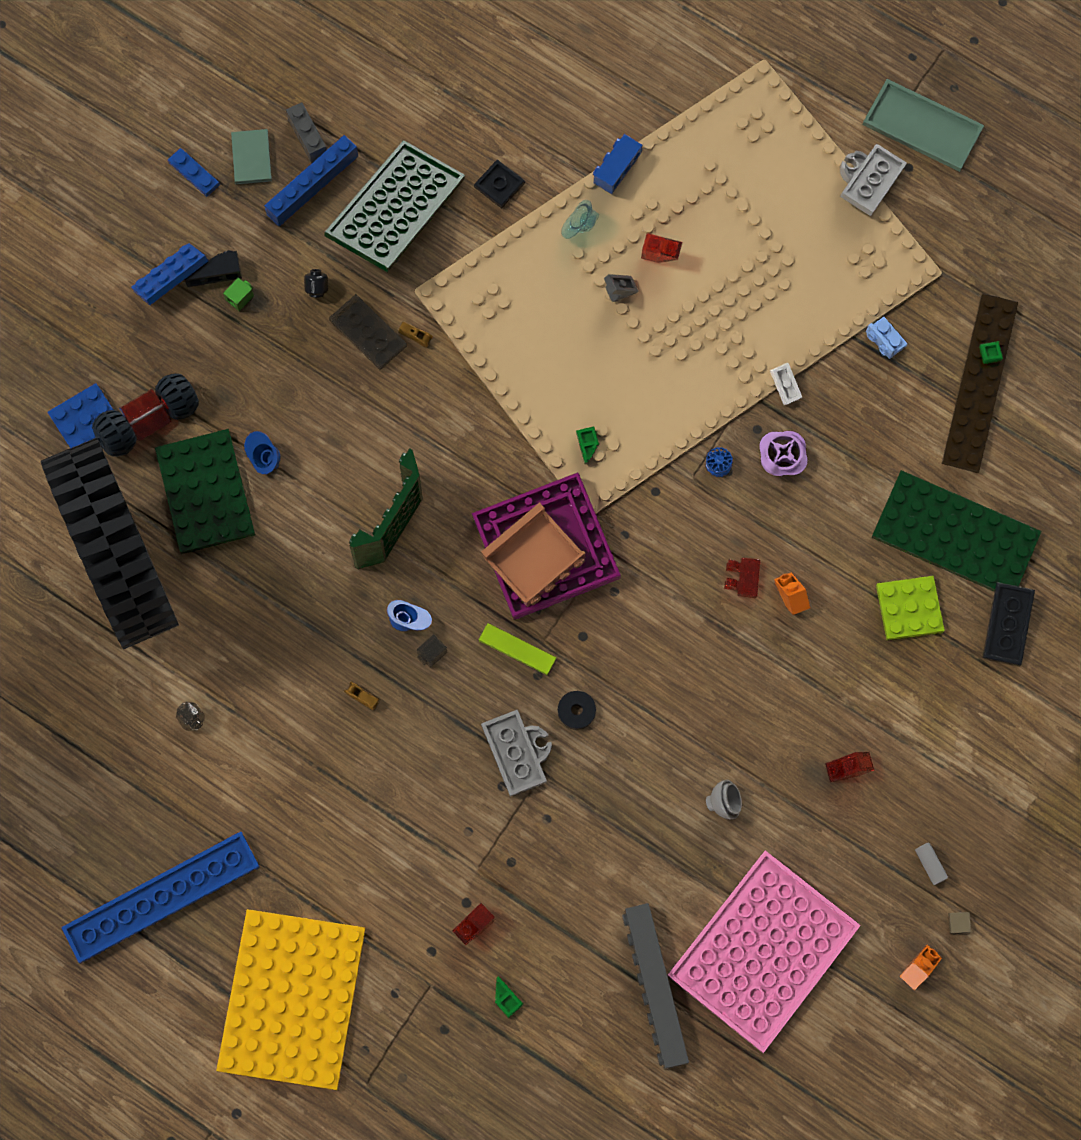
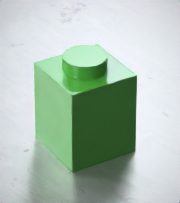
[223,278,254,311]

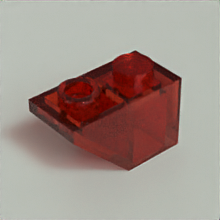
[641,233,683,263]
[825,752,875,782]
[452,903,495,945]

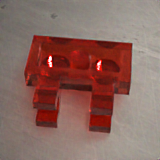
[724,557,760,598]

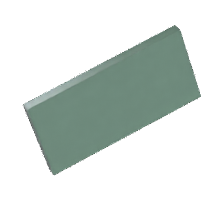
[862,79,984,172]

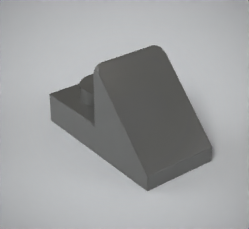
[604,274,639,302]

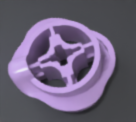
[760,431,807,476]

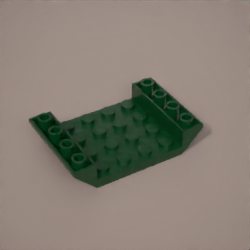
[349,448,423,569]

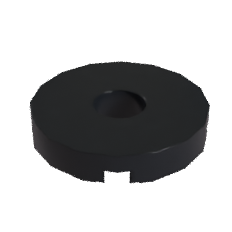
[557,690,596,730]

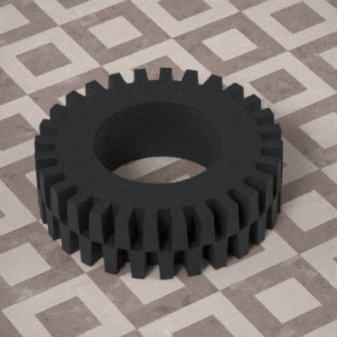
[40,438,179,649]

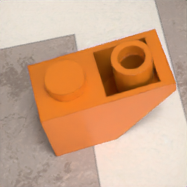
[774,572,810,615]
[899,945,942,990]

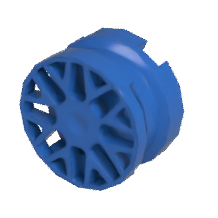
[706,447,732,477]

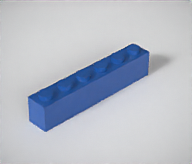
[264,135,358,226]

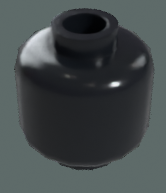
[304,269,328,298]

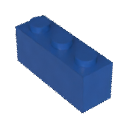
[593,134,643,194]

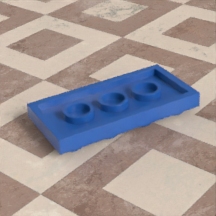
[131,243,208,305]

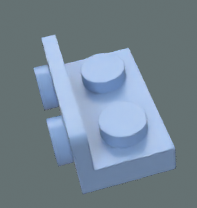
[866,317,907,359]

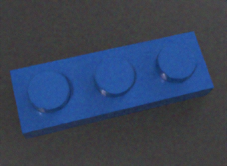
[168,148,220,197]

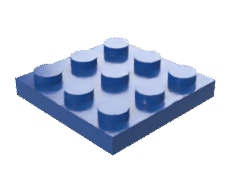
[48,383,113,448]

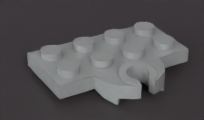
[840,144,907,216]
[481,710,552,797]

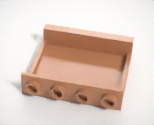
[481,502,586,607]

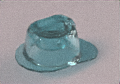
[561,200,599,239]

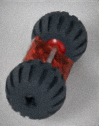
[92,373,199,457]

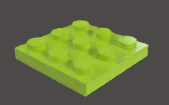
[876,576,945,640]

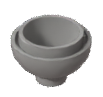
[706,780,742,819]

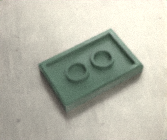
[231,129,272,184]

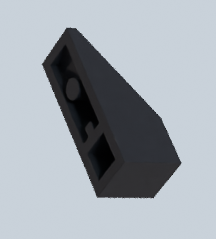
[184,250,242,287]

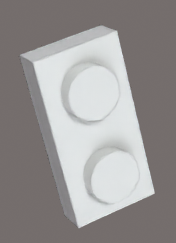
[770,363,802,405]

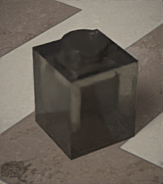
[417,634,447,668]

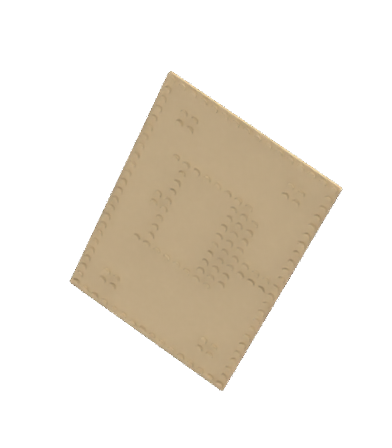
[415,60,942,514]

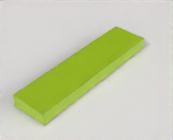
[479,623,556,676]

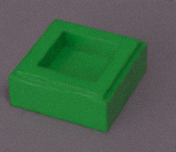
[979,341,1003,364]

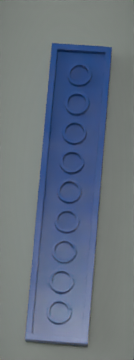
[61,831,260,964]

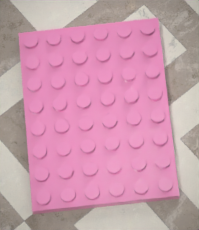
[667,851,861,1053]

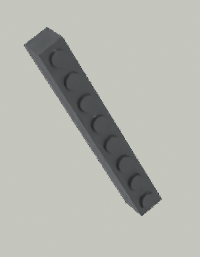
[622,903,689,1070]

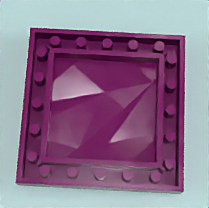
[472,472,621,620]

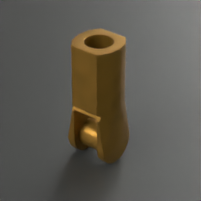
[398,321,433,348]
[343,681,380,710]

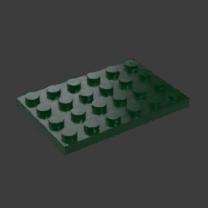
[155,429,255,554]

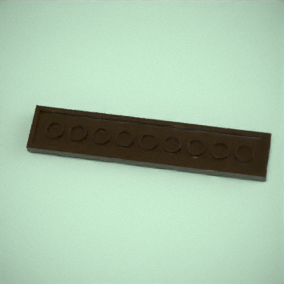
[941,293,1018,473]

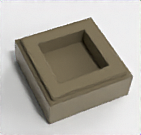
[948,912,971,934]

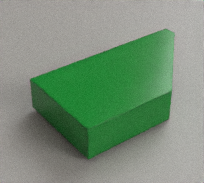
[576,426,599,464]
[495,976,524,1018]

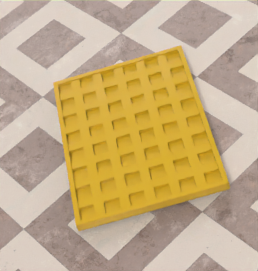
[216,909,366,1091]

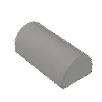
[915,842,948,885]

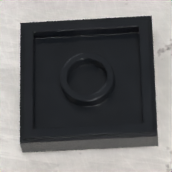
[474,159,525,209]

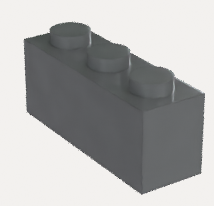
[286,102,327,164]

